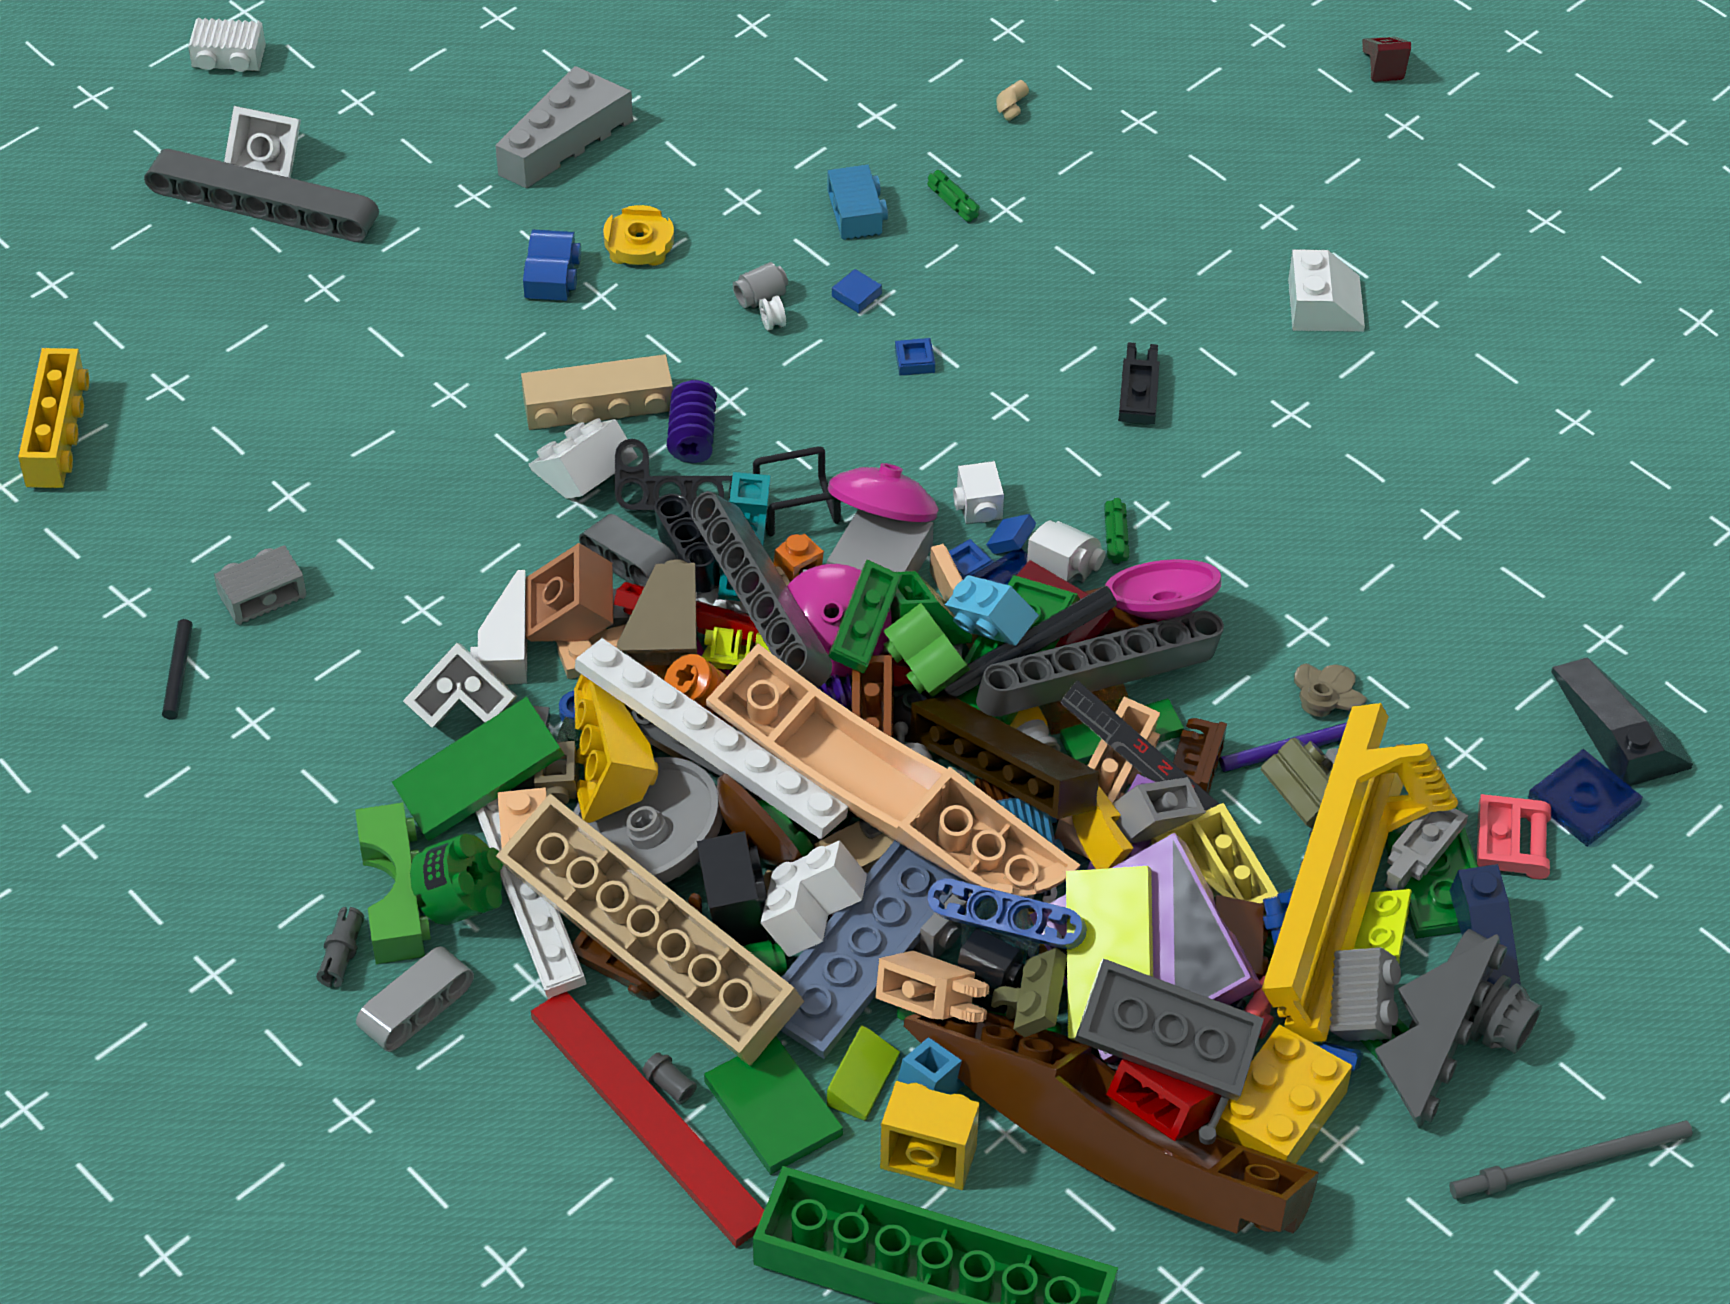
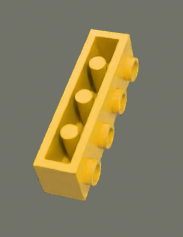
[18,348,89,488]

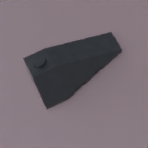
[1551,657,1693,789]

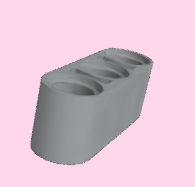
[356,946,474,1052]

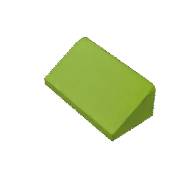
[827,1026,900,1121]

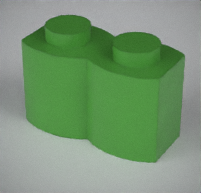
[883,603,971,697]

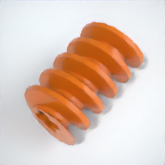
[664,654,733,727]

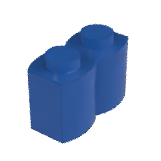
[523,229,581,301]

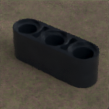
[654,494,720,593]

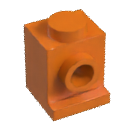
[773,533,824,582]

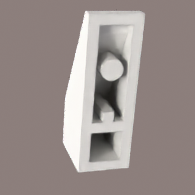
[470,570,527,684]

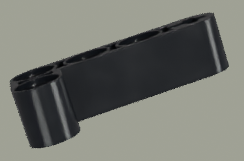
[615,439,732,513]

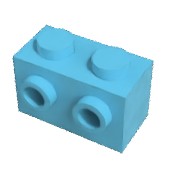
[945,575,1039,646]

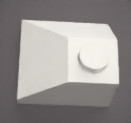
[224,106,301,178]

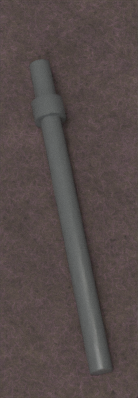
[1449,1120,1693,1199]

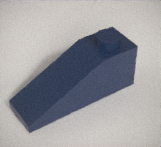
[1449,864,1521,988]

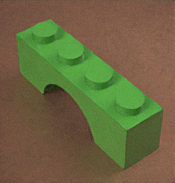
[355,802,431,964]

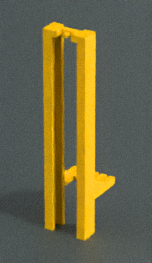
[1262,703,1458,1042]

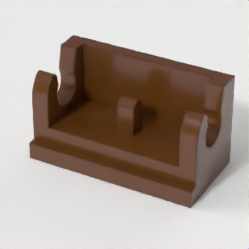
[1173,718,1227,794]

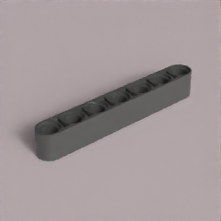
[144,149,379,242]
[691,491,832,687]
[976,610,1224,717]

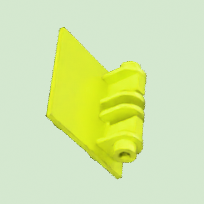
[701,627,771,669]
[1354,889,1412,964]

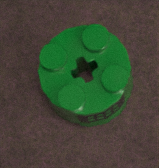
[410,833,503,926]

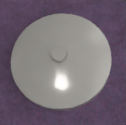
[573,757,723,884]

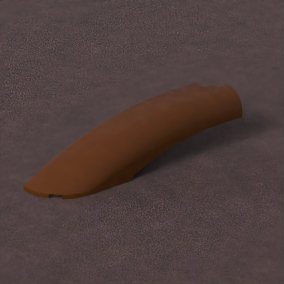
[904,1012,1319,1234]

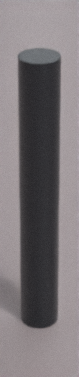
[162,619,193,720]

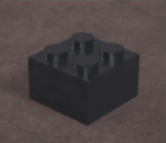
[697,831,768,946]

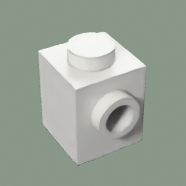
[953,461,1004,524]

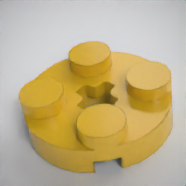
[603,205,674,266]

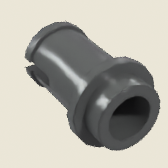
[643,1052,697,1105]

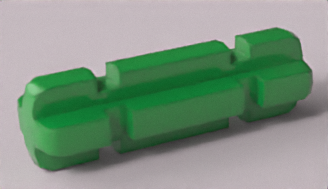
[927,170,980,222]
[1104,498,1129,564]

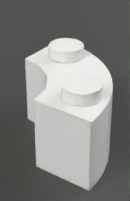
[1027,520,1106,582]

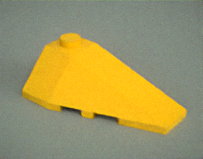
[574,674,658,823]

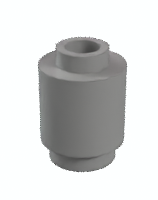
[733,262,788,308]

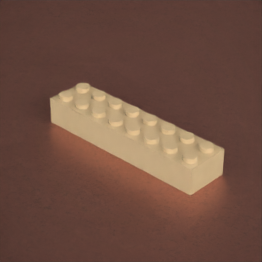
[496,794,804,1066]

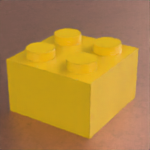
[880,1081,979,1190]

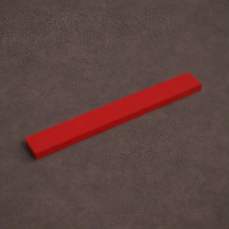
[531,992,764,1248]

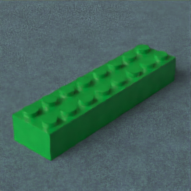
[753,1166,1118,1304]

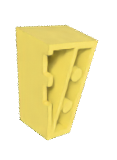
[1151,803,1278,916]

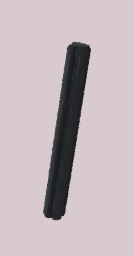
[943,586,1117,698]

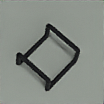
[753,446,841,536]

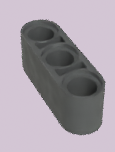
[579,514,677,587]

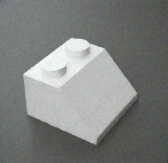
[1288,250,1365,332]

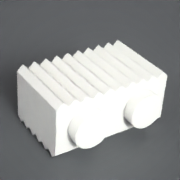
[188,17,266,72]

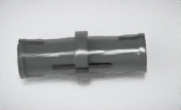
[316,907,365,987]

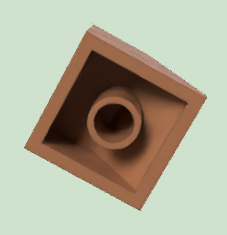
[525,543,613,642]

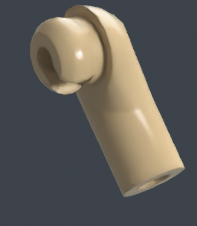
[996,80,1029,121]

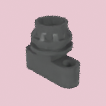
[1409,929,1542,1054]

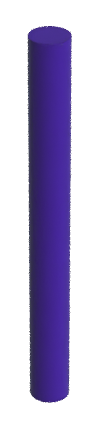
[1219,722,1347,772]

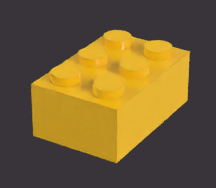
[1215,1024,1353,1164]

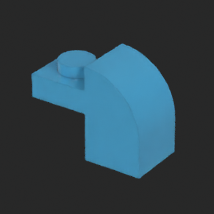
[898,1037,965,1095]

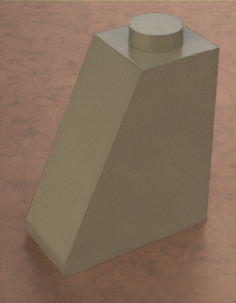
[617,560,697,666]

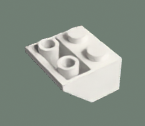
[528,418,638,499]

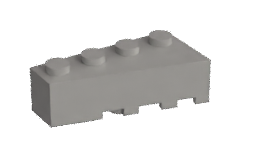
[495,66,633,188]

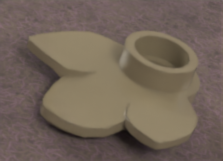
[1294,663,1367,717]

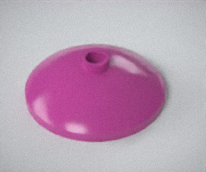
[828,463,939,522]
[1105,559,1222,621]
[787,564,892,678]

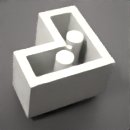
[403,643,518,728]
[761,840,867,957]

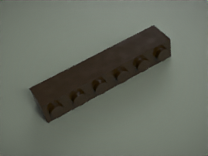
[910,695,1099,819]

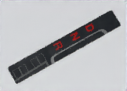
[1061,681,1219,811]

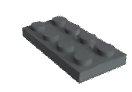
[1075,958,1264,1101]

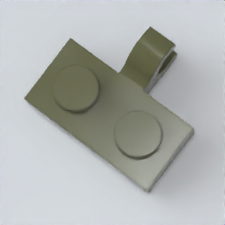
[991,947,1067,1037]

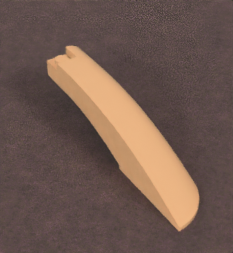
[706,643,1080,896]

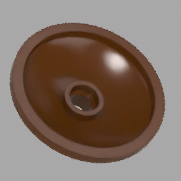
[717,773,803,866]

